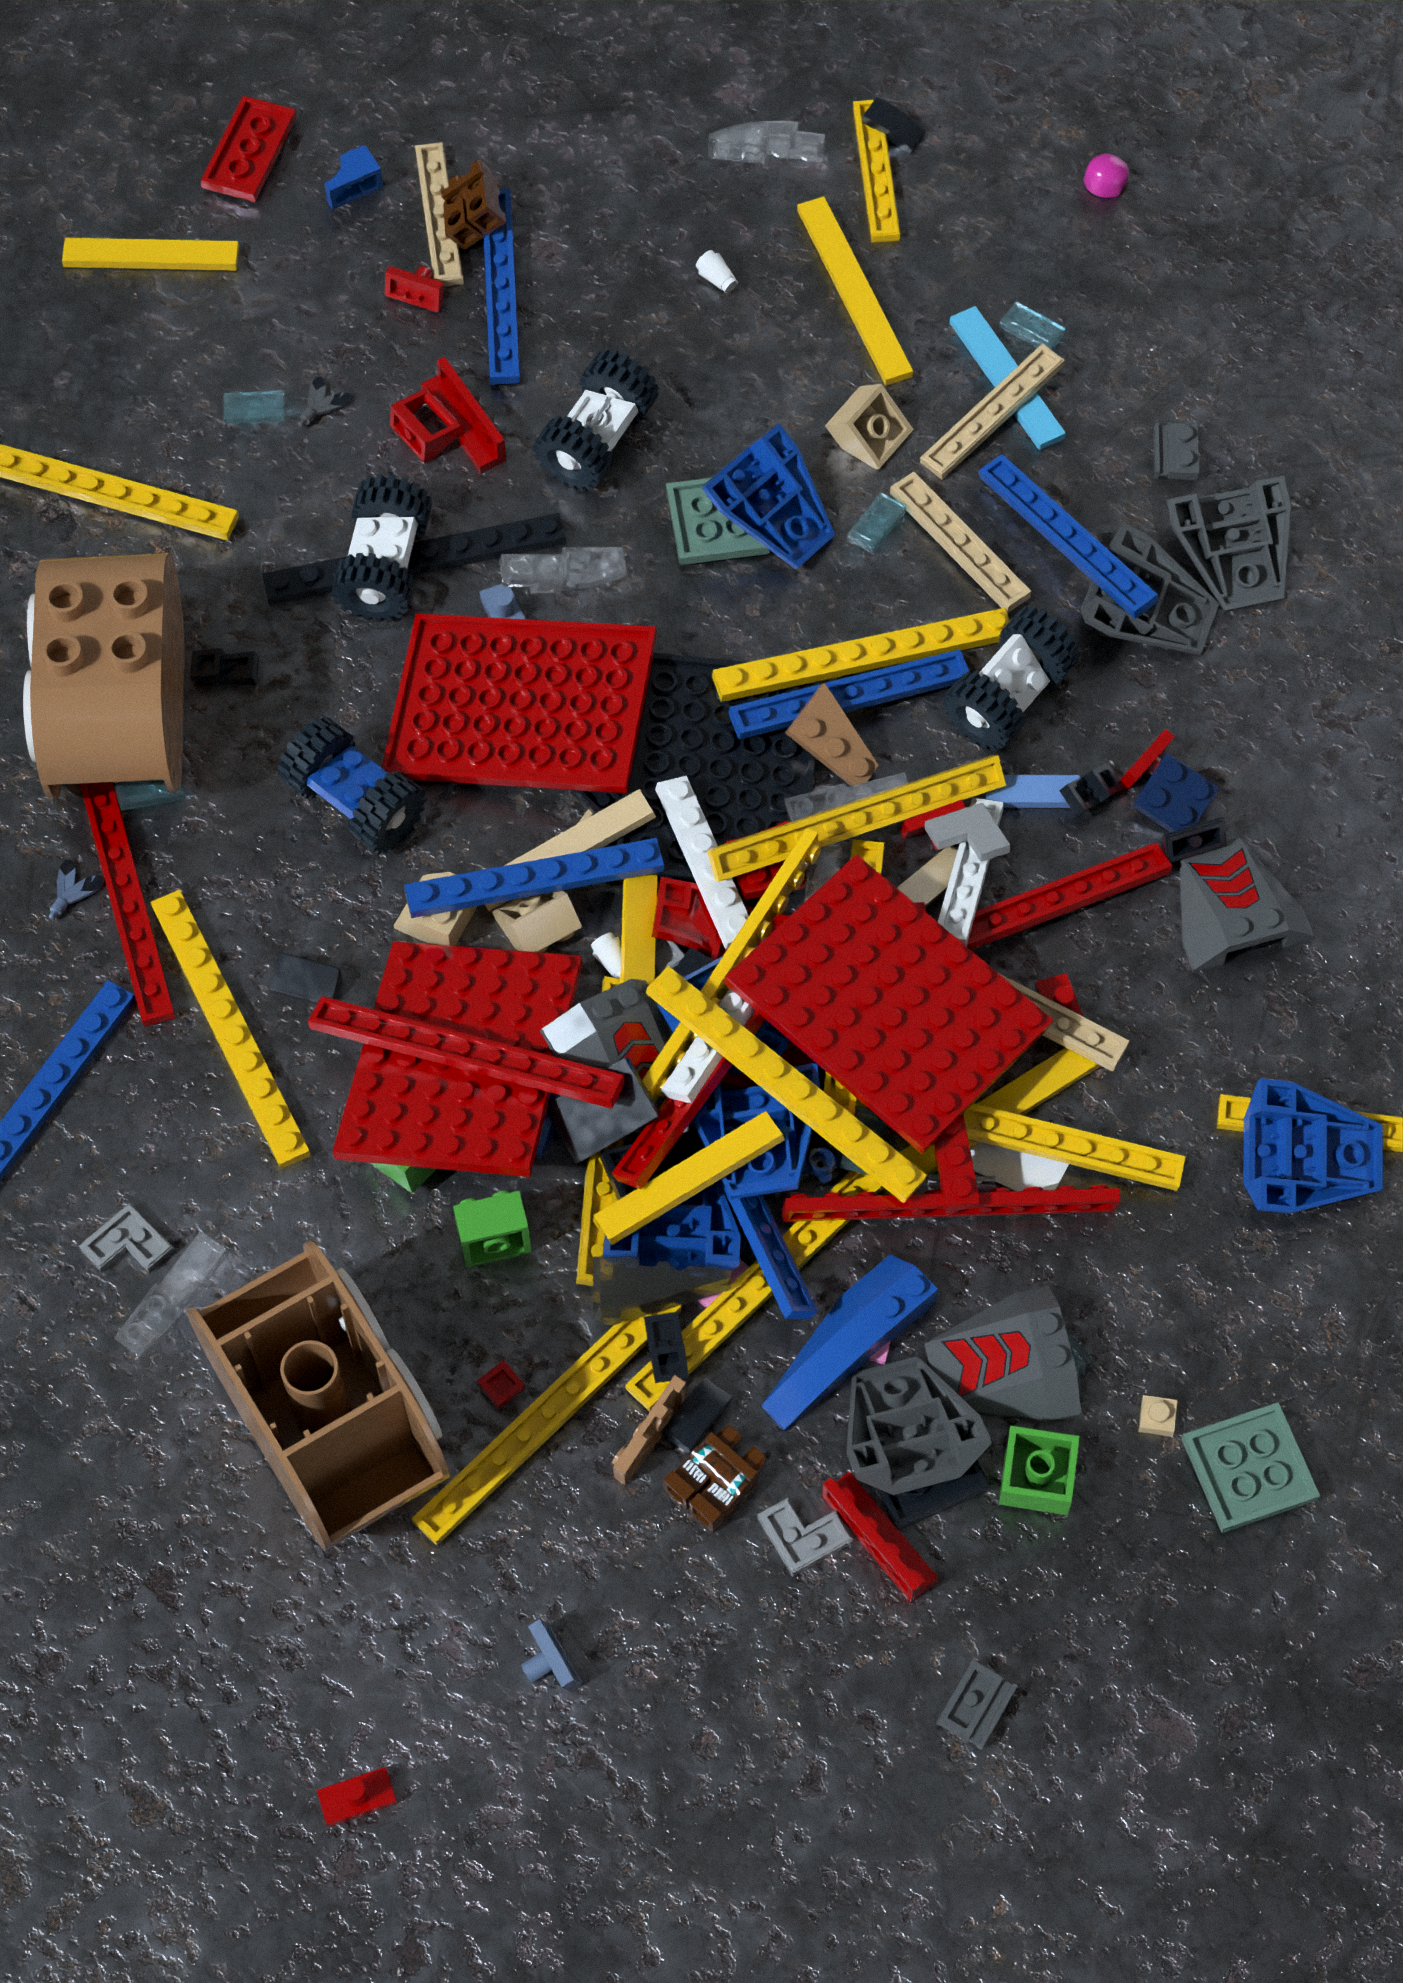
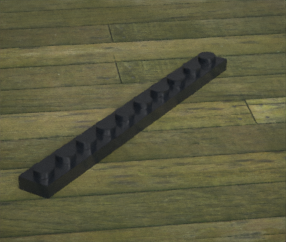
[262,513,566,605]

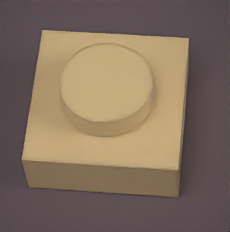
[1138,1395,1177,1437]

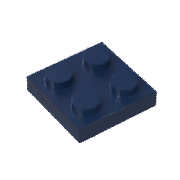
[1131,753,1219,832]

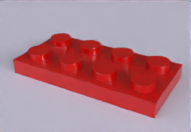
[200,96,297,202]

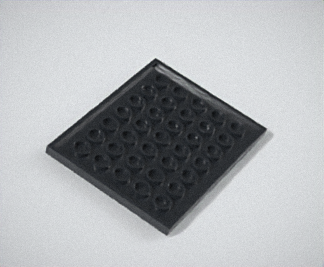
[617,653,821,894]

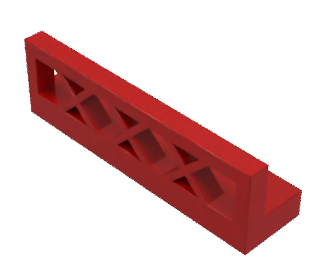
[421,357,507,473]
[822,1472,939,1602]

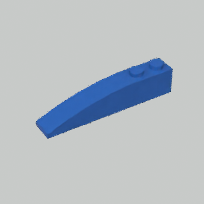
[762,1254,938,1431]

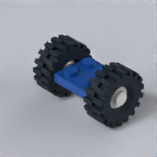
[277,716,427,855]

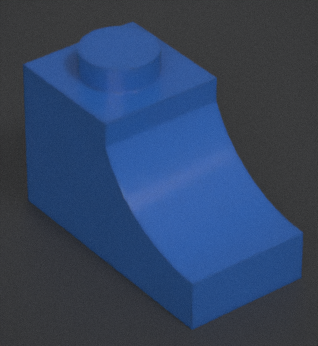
[324,145,383,210]

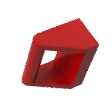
[390,388,464,463]

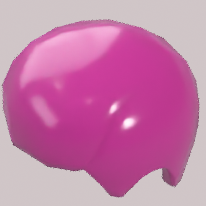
[1084,153,1130,198]

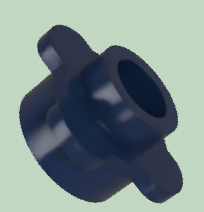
[802,1147,840,1183]

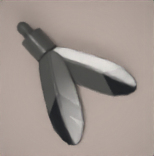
[298,377,353,427]

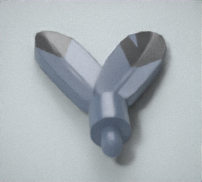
[49,860,105,919]

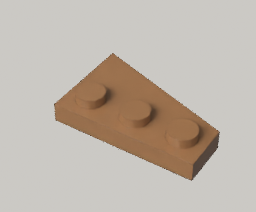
[785,683,879,791]
[612,1375,686,1485]

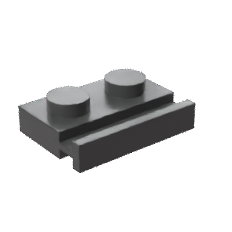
[1153,422,1199,480]
[936,1659,1018,1750]

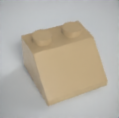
[825,384,914,469]
[394,872,478,946]
[491,890,582,953]

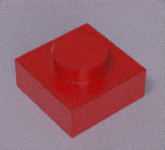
[477,1360,526,1410]

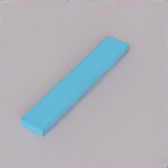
[950,306,1066,451]

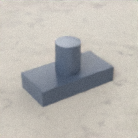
[479,581,525,619]
[521,1619,583,1692]

